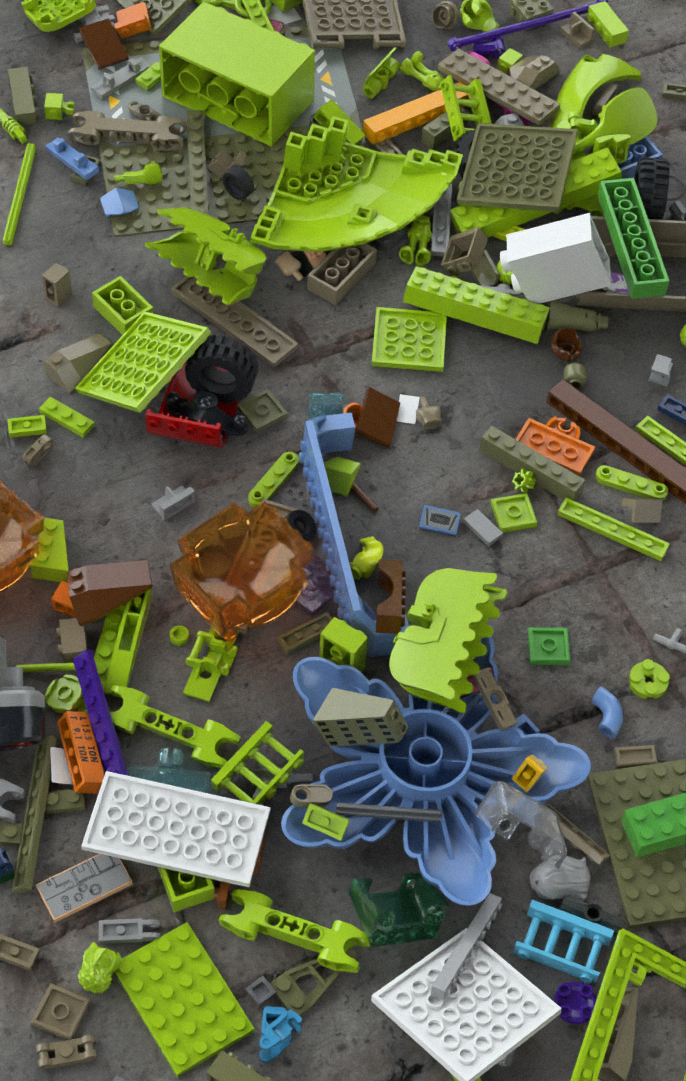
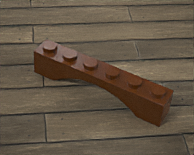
[376,559,406,634]

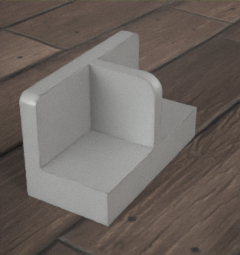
[152,486,195,521]

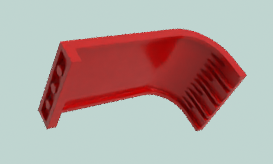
[145,352,252,449]

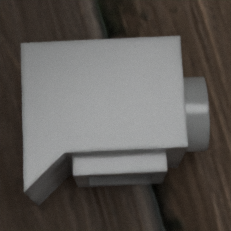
[648,354,673,387]

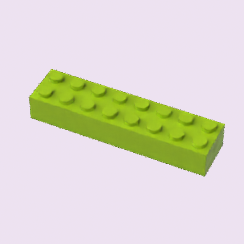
[403,266,550,344]

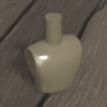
[416,396,442,429]

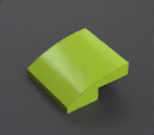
[593,134,631,164]

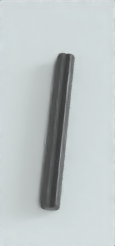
[336,803,442,822]

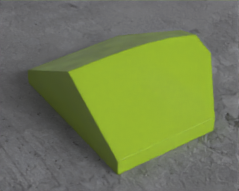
[324,456,361,497]

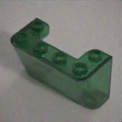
[349,873,449,947]

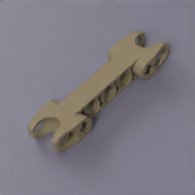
[68,111,187,151]

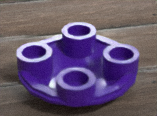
[554,981,597,1024]

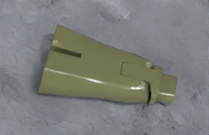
[547,300,608,331]

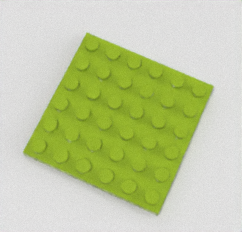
[75,311,211,413]

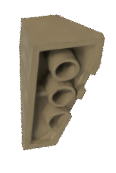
[44,333,112,394]
[598,987,638,1081]

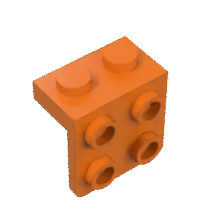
[114,2,151,39]

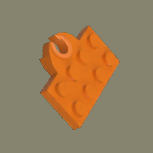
[516,416,595,476]

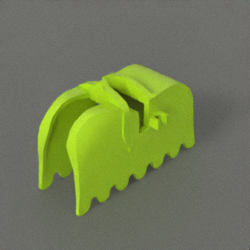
[145,208,267,306]
[389,568,508,714]

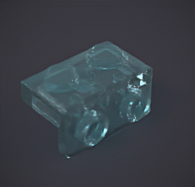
[308,392,345,419]

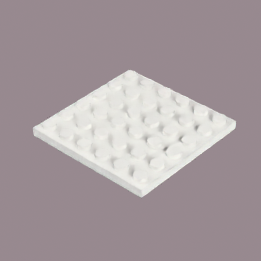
[371,928,562,1081]

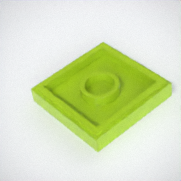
[491,493,538,533]

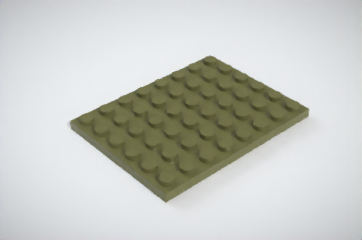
[587,759,686,929]

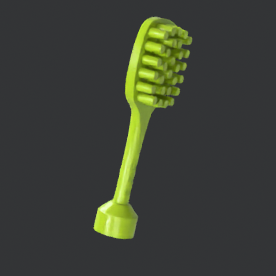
[573,87,657,156]

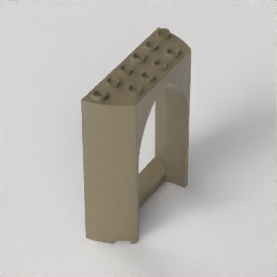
[572,215,686,312]

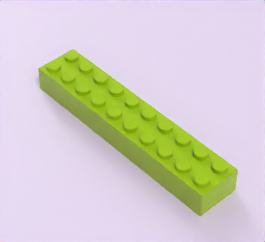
[450,147,622,239]

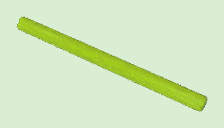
[3,143,36,246]

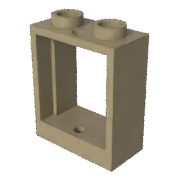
[441,227,488,277]

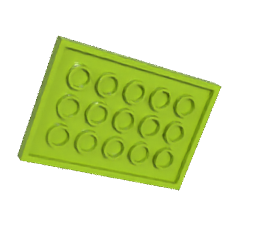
[114,922,255,1077]

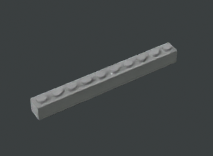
[431,893,503,1000]

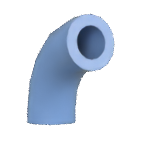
[591,686,623,739]

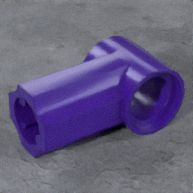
[473,37,506,59]

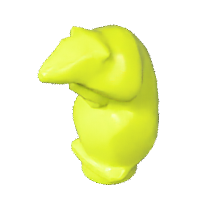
[349,536,384,579]

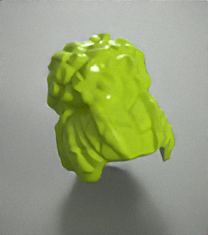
[78,942,122,994]

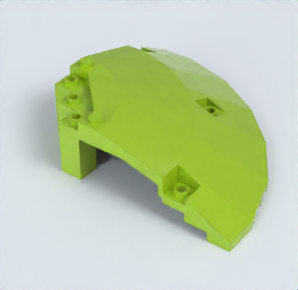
[250,116,463,252]

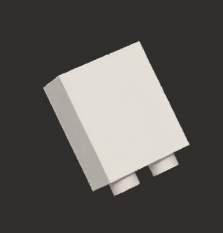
[500,213,612,304]

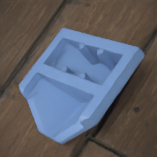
[100,188,139,217]

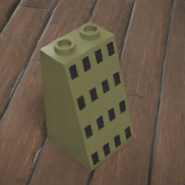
[313,688,409,746]

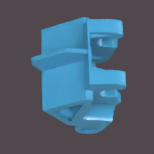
[259,1006,302,1063]

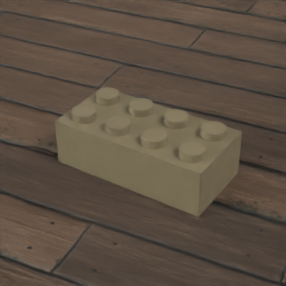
[307,244,377,306]

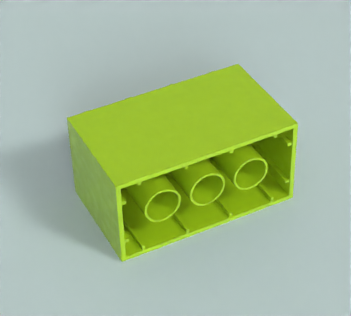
[159,1,315,147]

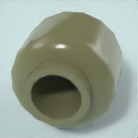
[563,362,587,390]

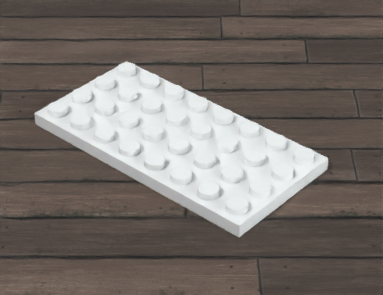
[81,771,270,887]

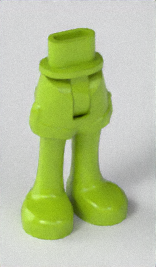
[400,51,445,92]
[399,216,432,266]

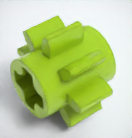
[512,469,537,493]

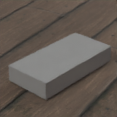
[463,509,503,547]

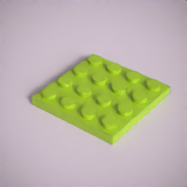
[371,307,447,372]

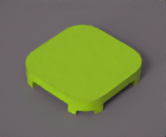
[21,0,96,32]

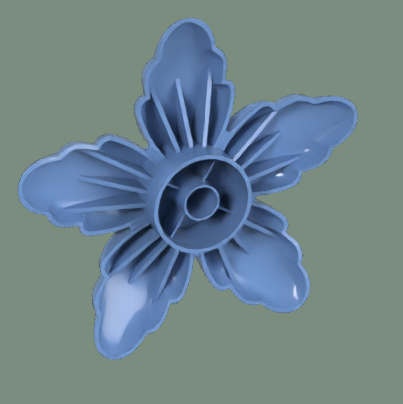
[281,636,591,906]

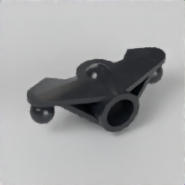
[166,391,249,436]

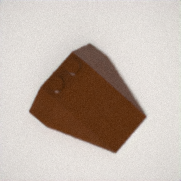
[67,560,153,626]

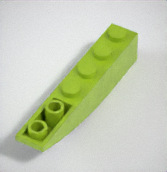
[105,588,153,697]

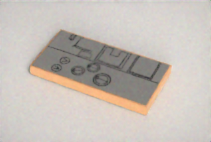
[36,854,133,923]

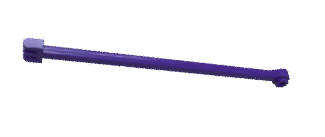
[447,0,608,51]

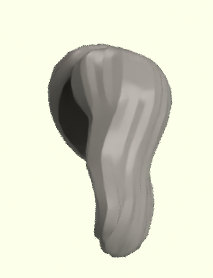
[529,856,591,902]

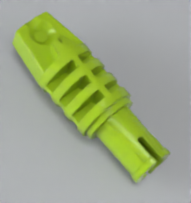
[0,109,28,144]

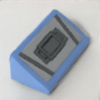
[419,505,461,536]

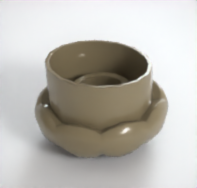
[432,1,459,30]

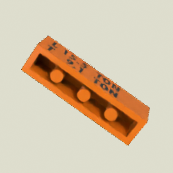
[57,711,105,794]

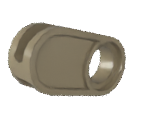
[23,434,54,467]
[290,784,333,807]

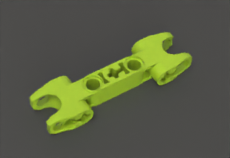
[109,685,242,768]
[219,889,372,973]

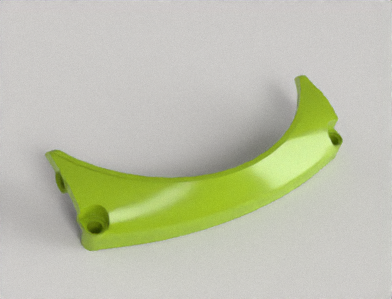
[549,54,641,217]

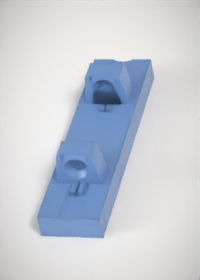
[45,137,100,181]

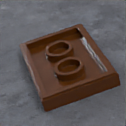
[79,18,128,70]
[356,387,400,448]

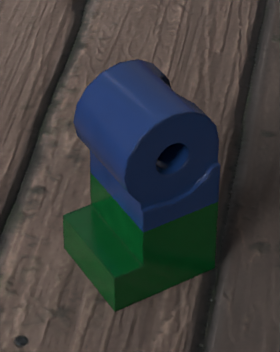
[0,848,14,884]

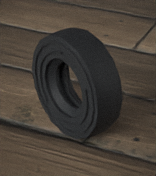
[283,509,316,544]

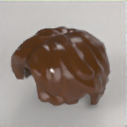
[551,328,583,362]

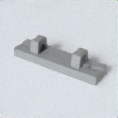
[91,57,151,100]

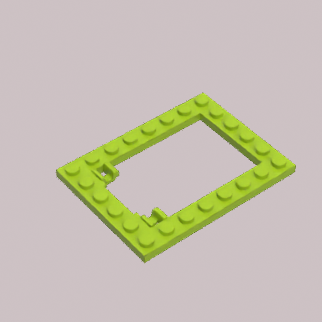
[570,928,686,1081]

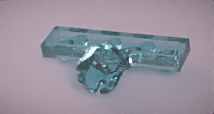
[127,748,211,794]

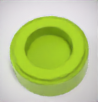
[169,625,189,646]

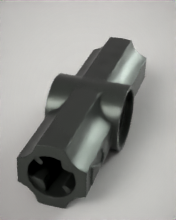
[560,895,626,937]

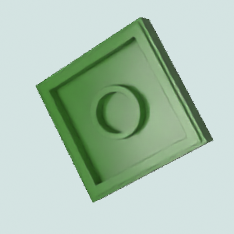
[528,627,570,665]

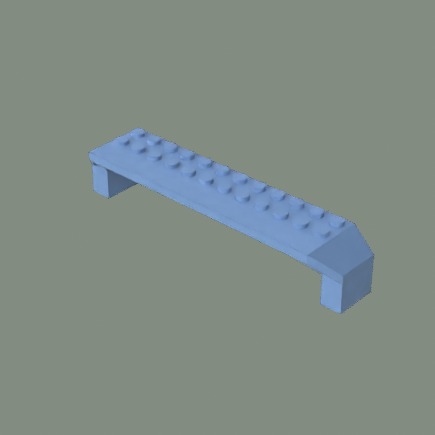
[299,413,409,657]

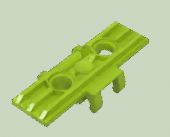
[183,624,239,702]

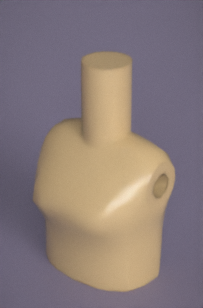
[274,251,304,282]

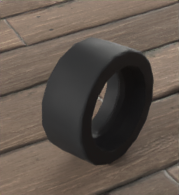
[222,166,254,200]

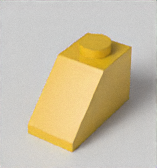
[512,754,548,793]

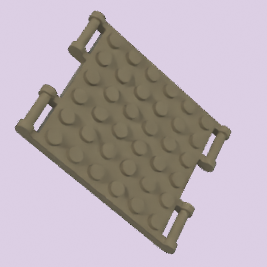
[302,0,406,50]

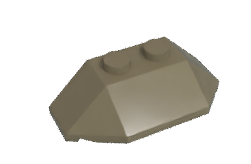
[509,55,560,90]

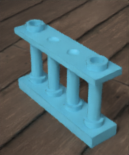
[513,900,614,984]

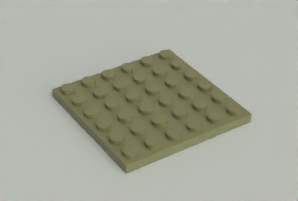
[457,123,578,212]

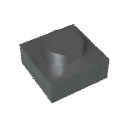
[245,976,276,1008]

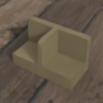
[560,11,594,49]
[622,498,662,523]

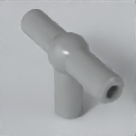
[653,628,686,654]

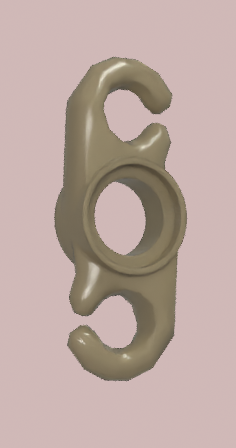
[127,101,161,121]

